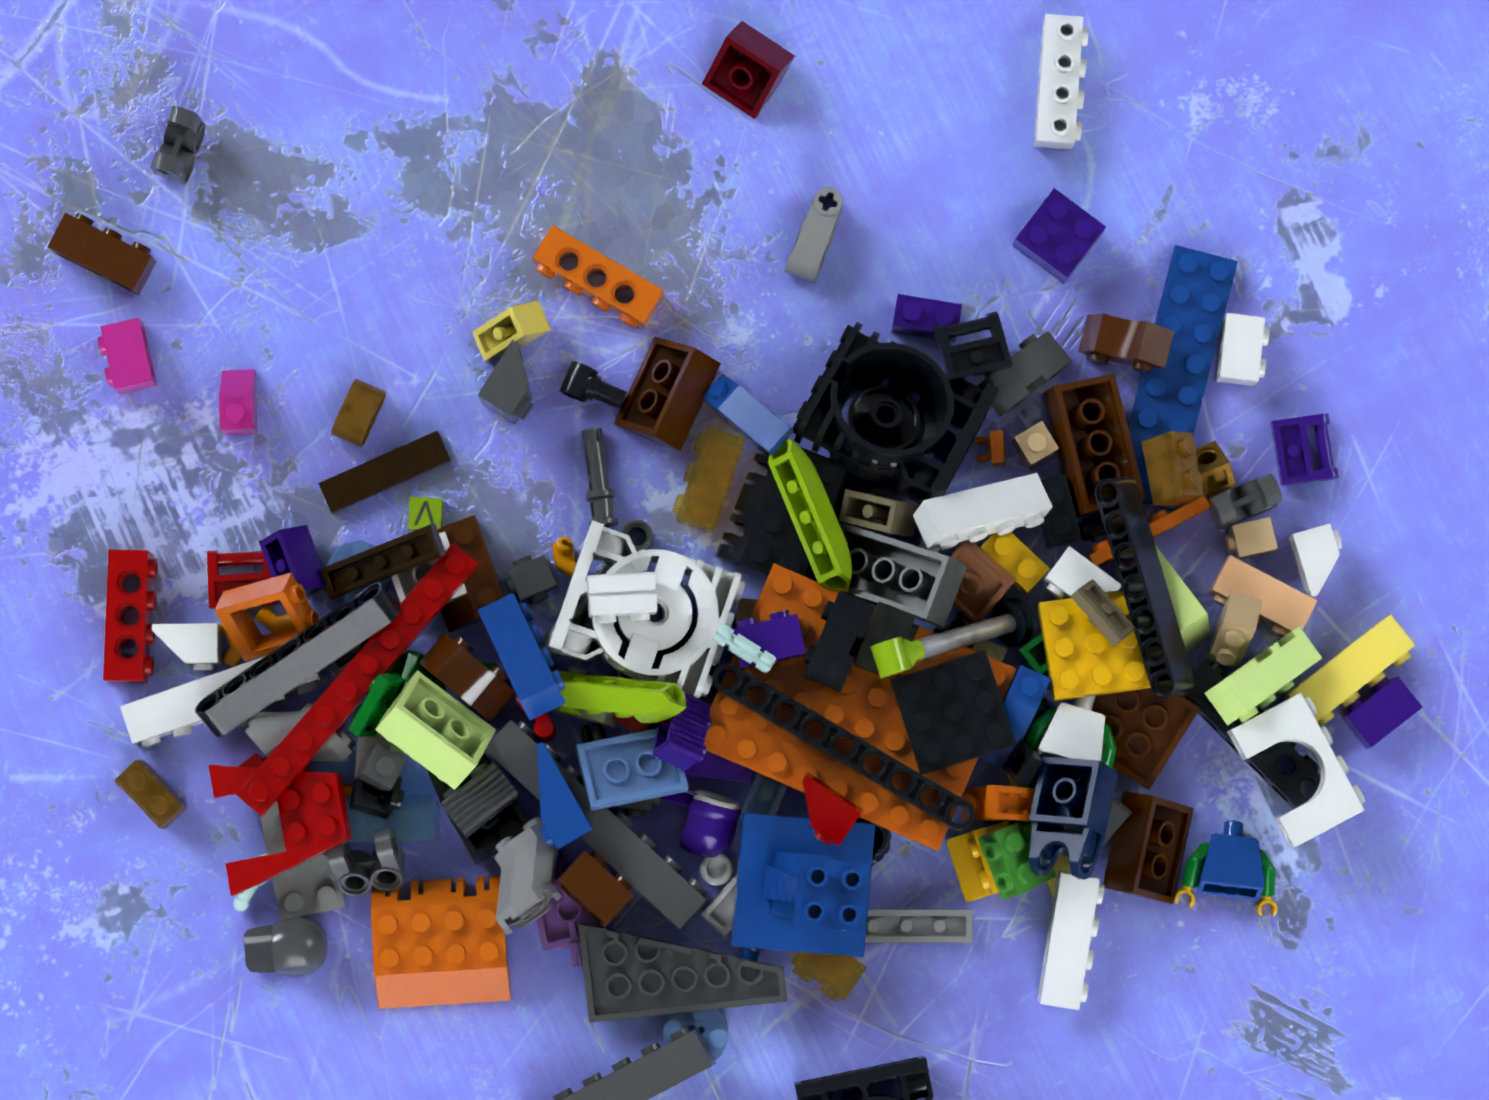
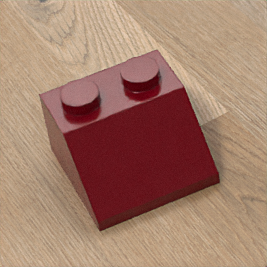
[702,21,795,119]

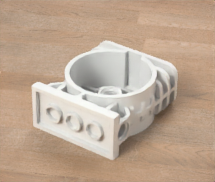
[547,520,746,699]

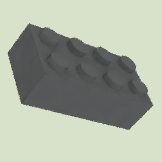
[840,522,967,628]

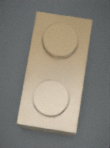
[1207,591,1262,668]

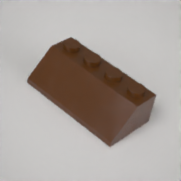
[1043,373,1146,518]

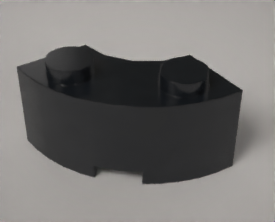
[803,591,876,692]

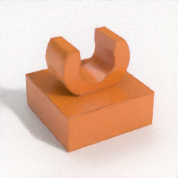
[974,430,1006,467]

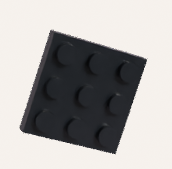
[890,650,1016,775]

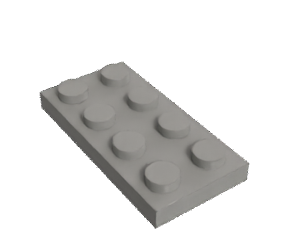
[260,801,346,920]

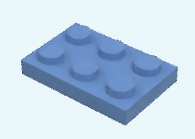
[576,729,689,811]

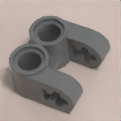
[150,106,206,184]
[1207,473,1282,530]
[326,828,405,897]

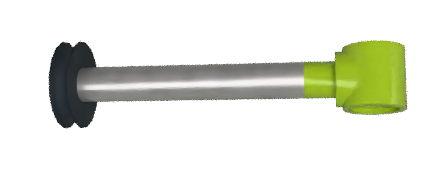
[870,597,1033,679]

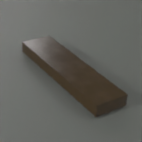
[318,430,451,514]
[320,524,446,600]

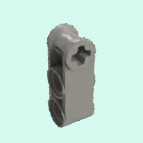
[784,187,843,283]

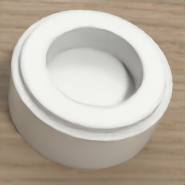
[700,854,733,886]

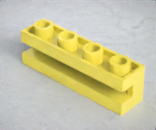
[1283,614,1415,727]

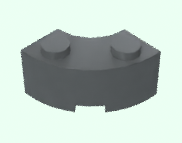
[977,331,1072,417]

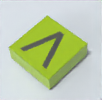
[408,497,443,530]

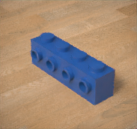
[478,593,566,720]

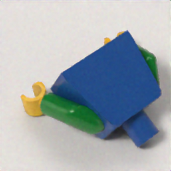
[1175,820,1278,916]

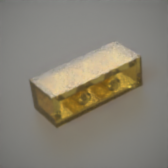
[672,426,745,534]

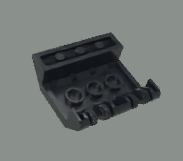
[715,446,877,582]

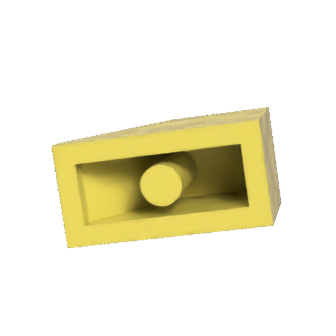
[472,301,551,361]

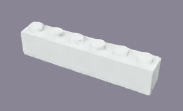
[120,656,323,749]

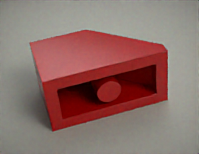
[802,772,863,846]

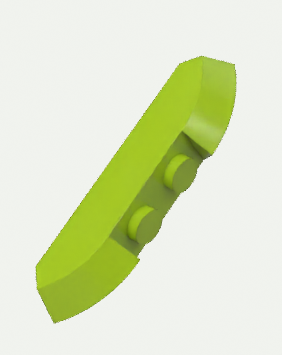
[768,439,852,592]
[556,671,686,723]

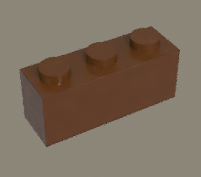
[47,213,157,296]

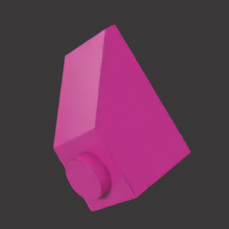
[219,369,258,436]

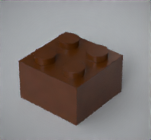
[555,850,634,928]

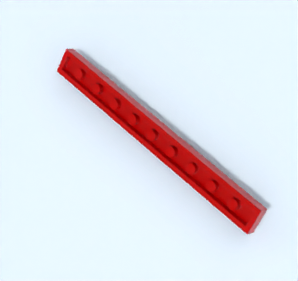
[236,542,479,817]

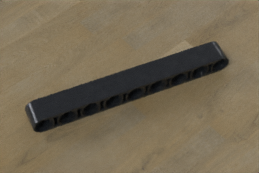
[713,663,975,830]

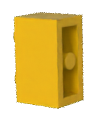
[980,532,1050,596]

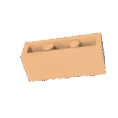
[1208,555,1318,637]

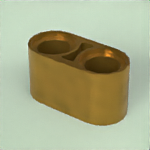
[331,379,386,447]

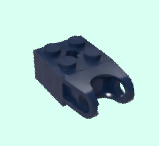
[1029,756,1118,880]

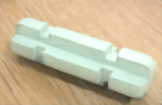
[713,624,776,673]

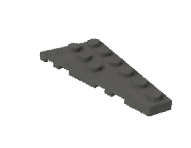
[578,922,787,1023]

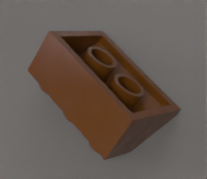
[614,336,721,451]
[438,515,505,633]
[1103,791,1194,904]

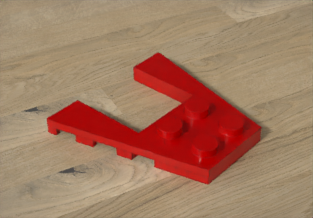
[208,765,352,896]

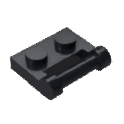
[933,311,1013,382]

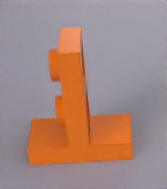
[962,785,1035,822]

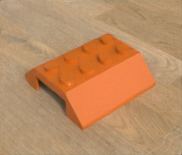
[371,875,511,1009]

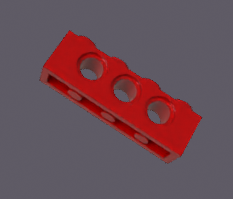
[103,549,158,684]

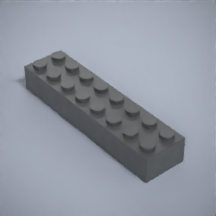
[485,720,707,930]

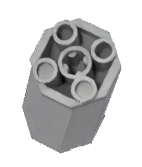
[240,702,356,763]
[494,817,561,935]

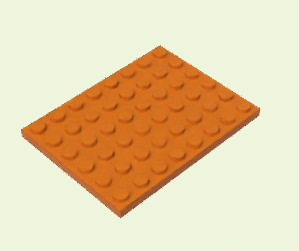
[703,563,1017,852]

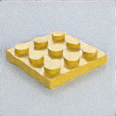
[1037,591,1151,701]

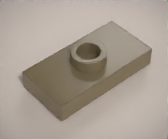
[1070,579,1136,647]

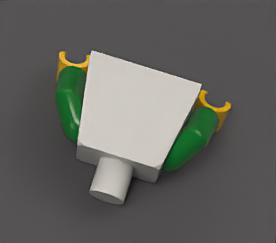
[1023,696,1117,769]

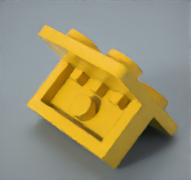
[946,821,1009,902]

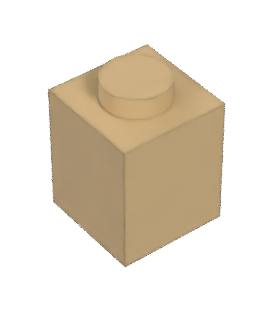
[1011,421,1059,470]
[1225,517,1278,560]

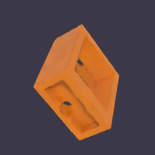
[215,572,320,661]

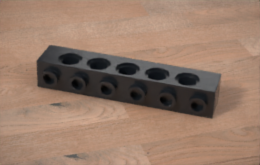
[1185,660,1320,809]

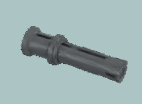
[581,428,618,527]

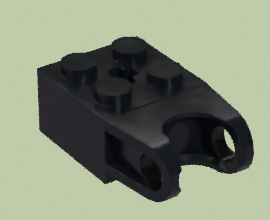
[427,753,529,865]

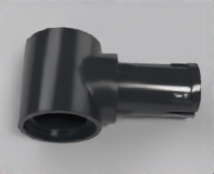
[559,361,627,409]

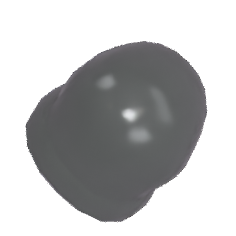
[244,917,328,976]

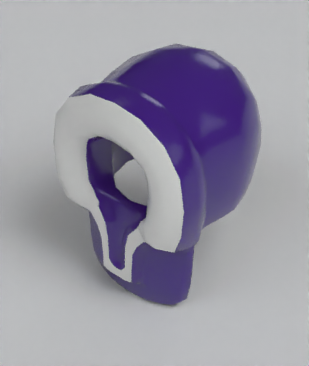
[659,789,741,857]

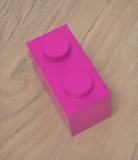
[97,318,157,394]

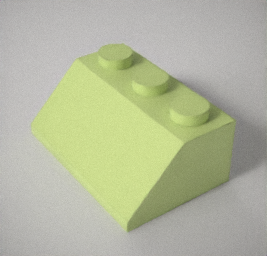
[375,670,496,790]

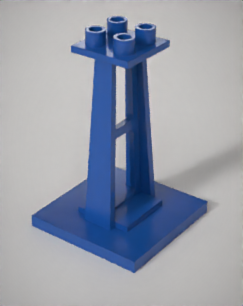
[731,813,875,957]

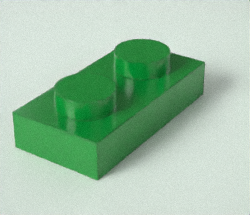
[348,674,406,737]

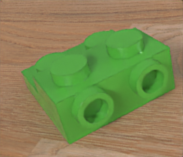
[978,821,1057,900]

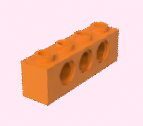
[532,225,665,329]

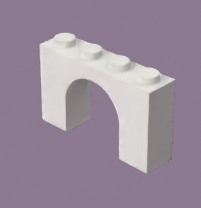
[1227,693,1365,848]

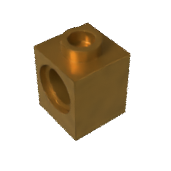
[1196,441,1236,499]

